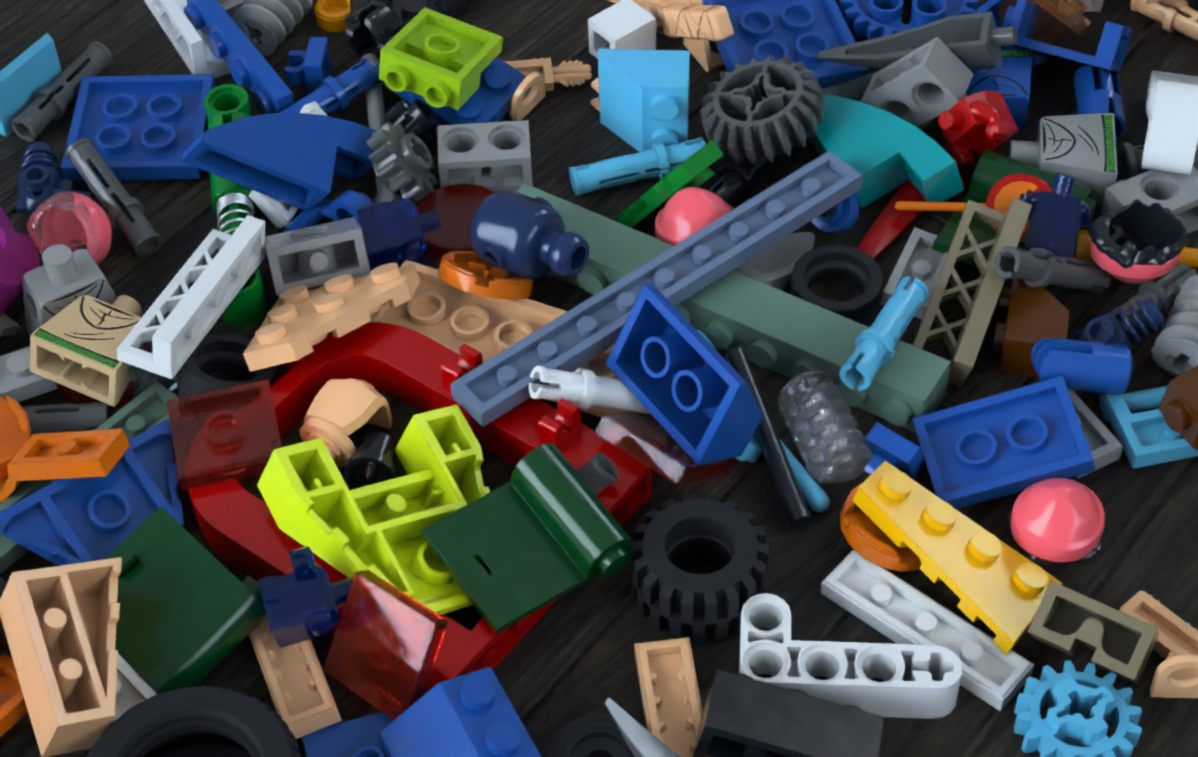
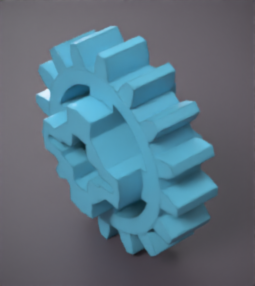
[1014,660,1142,757]

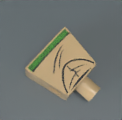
[30,295,144,407]

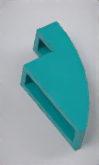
[807,94,964,209]

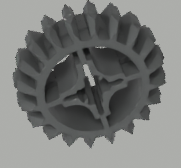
[700,54,825,165]

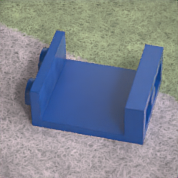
[1002,0,1134,72]

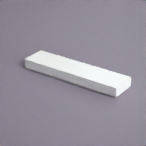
[821,549,1034,712]

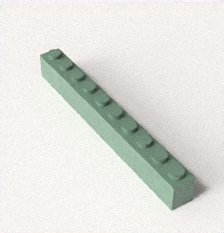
[517,183,951,432]

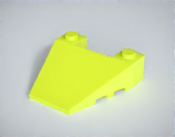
[257,404,490,623]

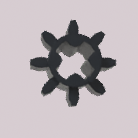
[384,99,440,149]

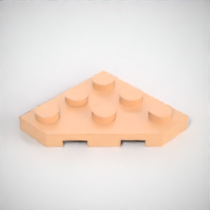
[243,263,420,372]

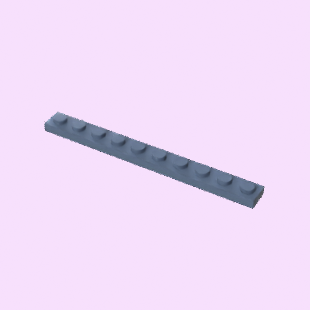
[450,150,863,427]

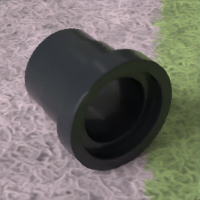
[344,432,397,489]

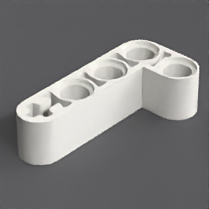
[1141,70,1198,175]
[739,593,963,719]

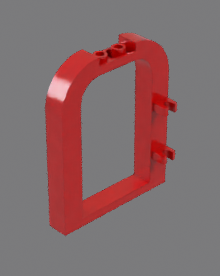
[187,322,652,692]

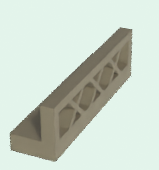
[912,198,1032,388]

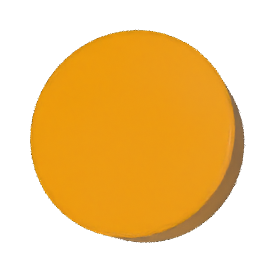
[314,0,352,32]

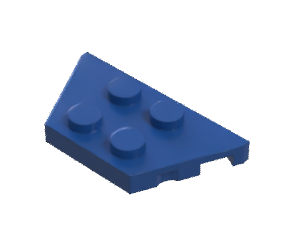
[0,419,184,566]

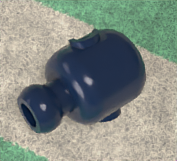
[470,190,589,279]

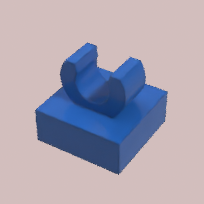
[284,37,333,94]
[864,422,926,481]

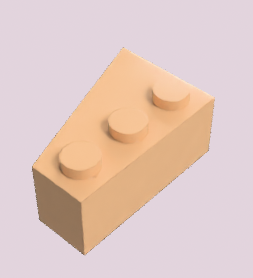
[0,557,122,757]

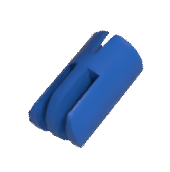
[1073,66,1126,141]
[1031,338,1132,395]

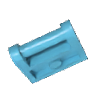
[1099,385,1198,469]

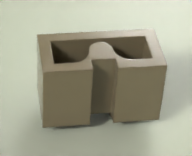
[1027,581,1159,685]

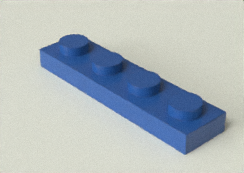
[184,0,293,114]

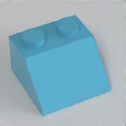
[598,49,690,152]

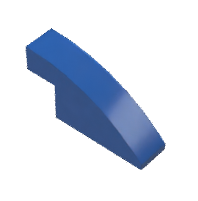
[182,112,376,211]

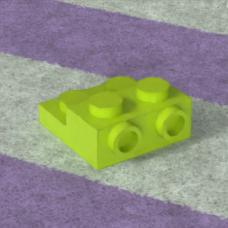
[379,7,503,110]

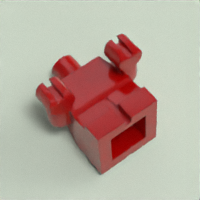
[938,90,1019,170]

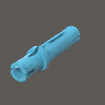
[569,137,706,196]
[839,277,929,391]

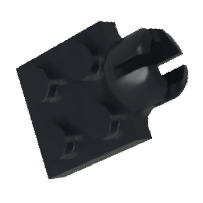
[345,0,469,57]

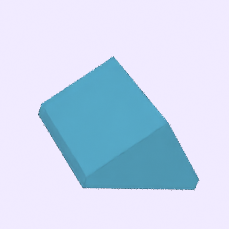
[0,33,62,137]

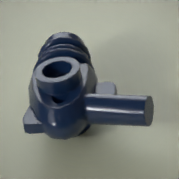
[15,142,95,217]
[1068,297,1166,402]

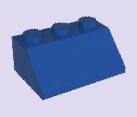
[606,283,763,465]
[378,667,541,757]

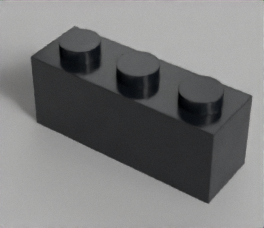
[693,669,884,757]

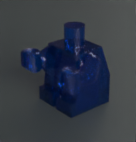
[1019,173,1094,258]
[356,199,442,268]
[258,546,358,648]

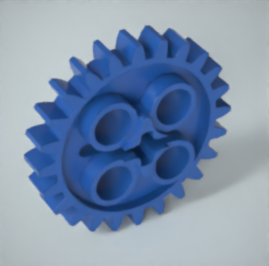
[838,0,979,40]

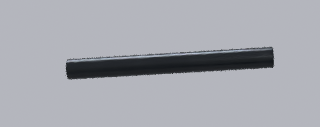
[725,347,811,528]

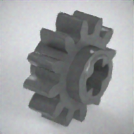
[366,122,438,202]

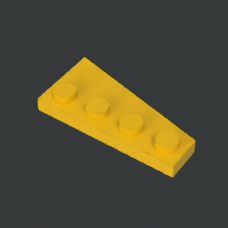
[852,461,1063,655]

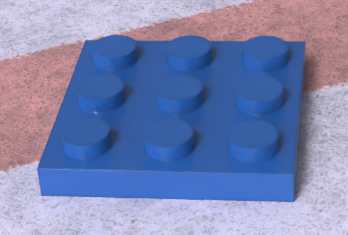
[702,0,869,89]
[61,74,216,181]

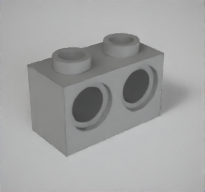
[860,37,974,130]
[437,120,533,197]

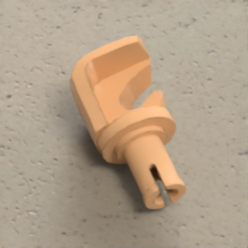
[299,378,392,467]

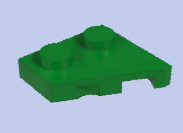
[614,140,724,228]

